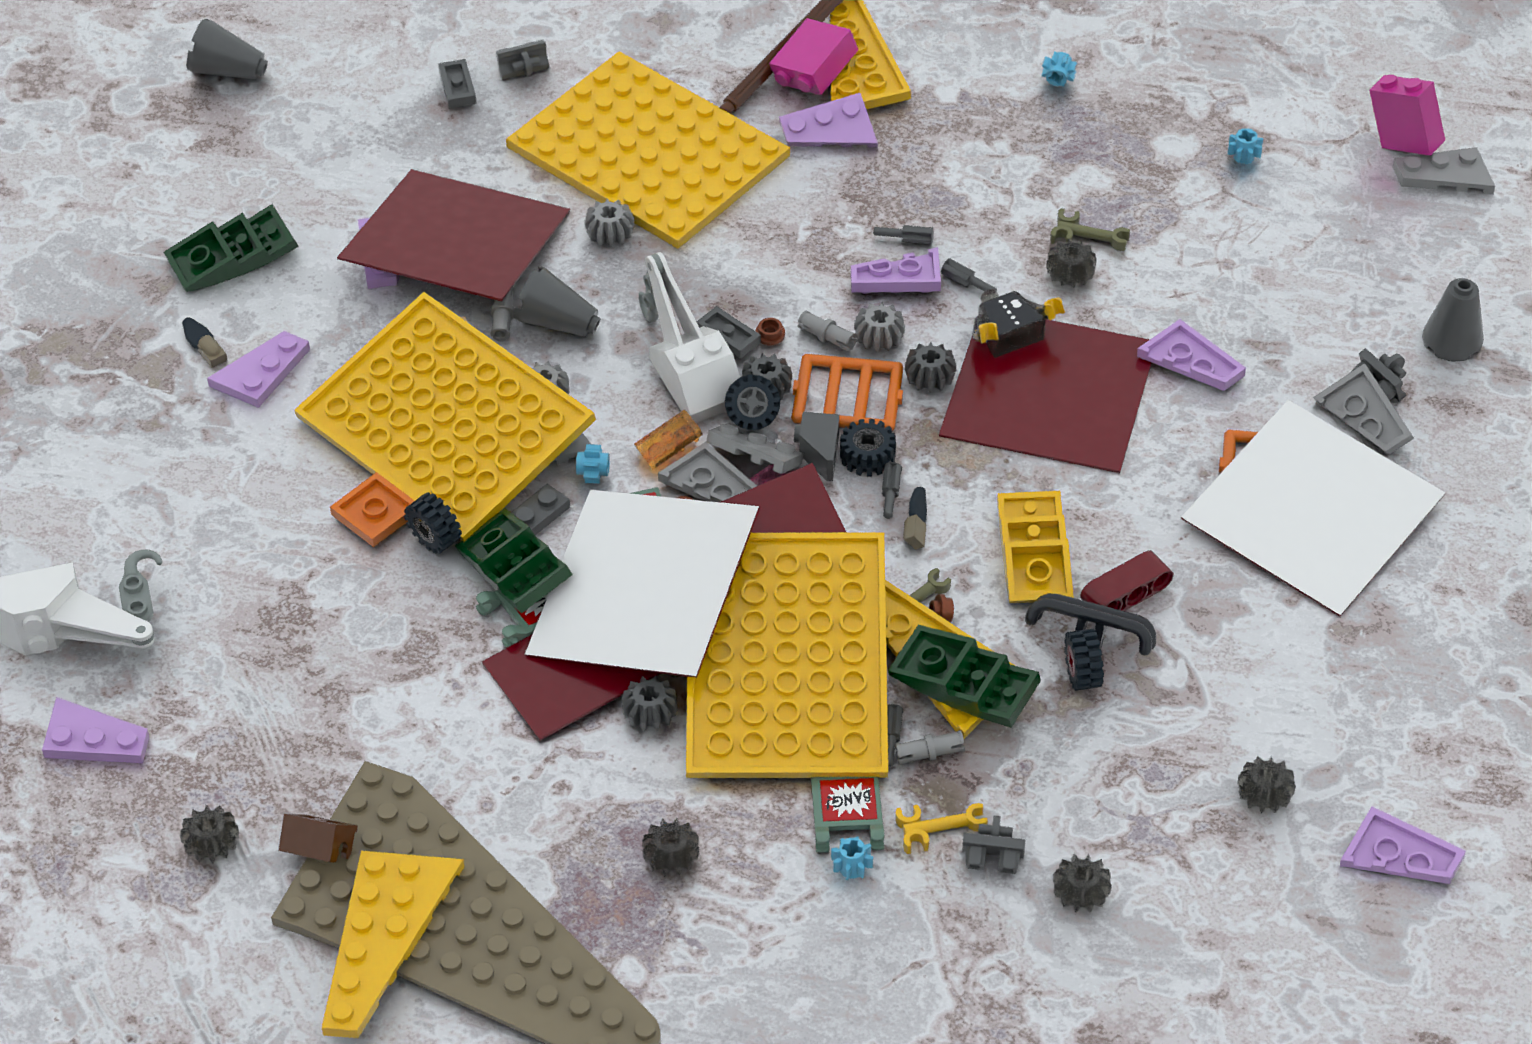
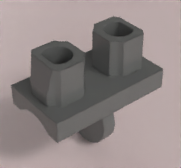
[495,40,550,80]
[1351,348,1406,402]
[962,815,1025,874]

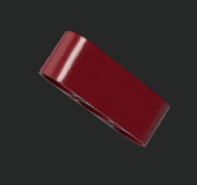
[1080,550,1174,611]

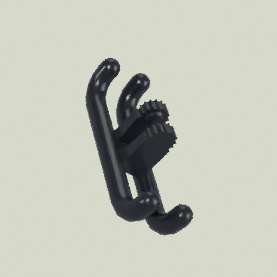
[1025,593,1156,656]

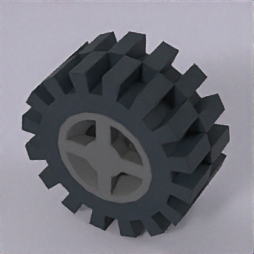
[725,374,780,431]

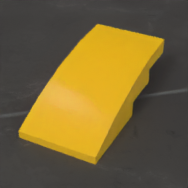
[997,491,1074,604]

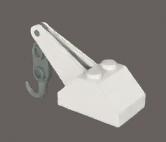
[638,252,740,425]
[0,549,162,655]

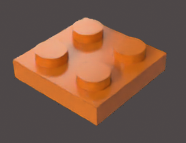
[330,472,414,547]

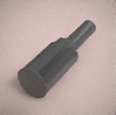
[873,225,934,245]
[941,258,997,296]
[882,462,902,519]
[887,704,904,767]

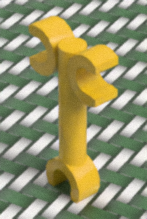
[895,803,988,854]

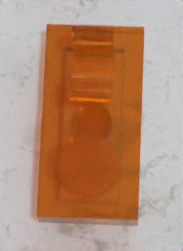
[634,409,703,470]

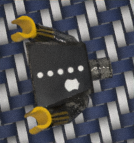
[972,289,1065,358]

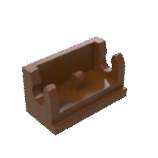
[278,813,358,862]

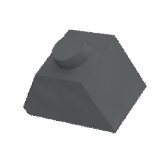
[794,412,840,481]

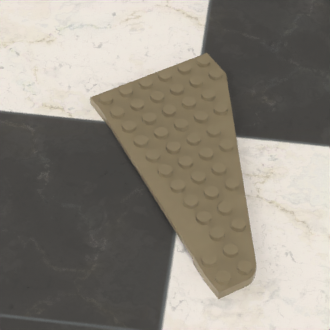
[271,761,661,1044]

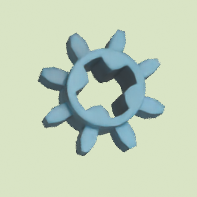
[1041,51,1077,87]
[1227,128,1263,164]
[576,444,610,484]
[831,836,873,880]

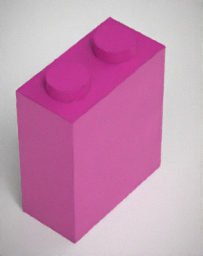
[769,18,858,95]
[1369,74,1445,156]

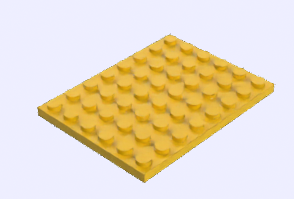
[506,51,790,249]
[294,292,596,541]
[686,532,888,778]

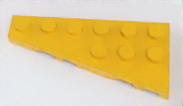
[321,851,465,1038]

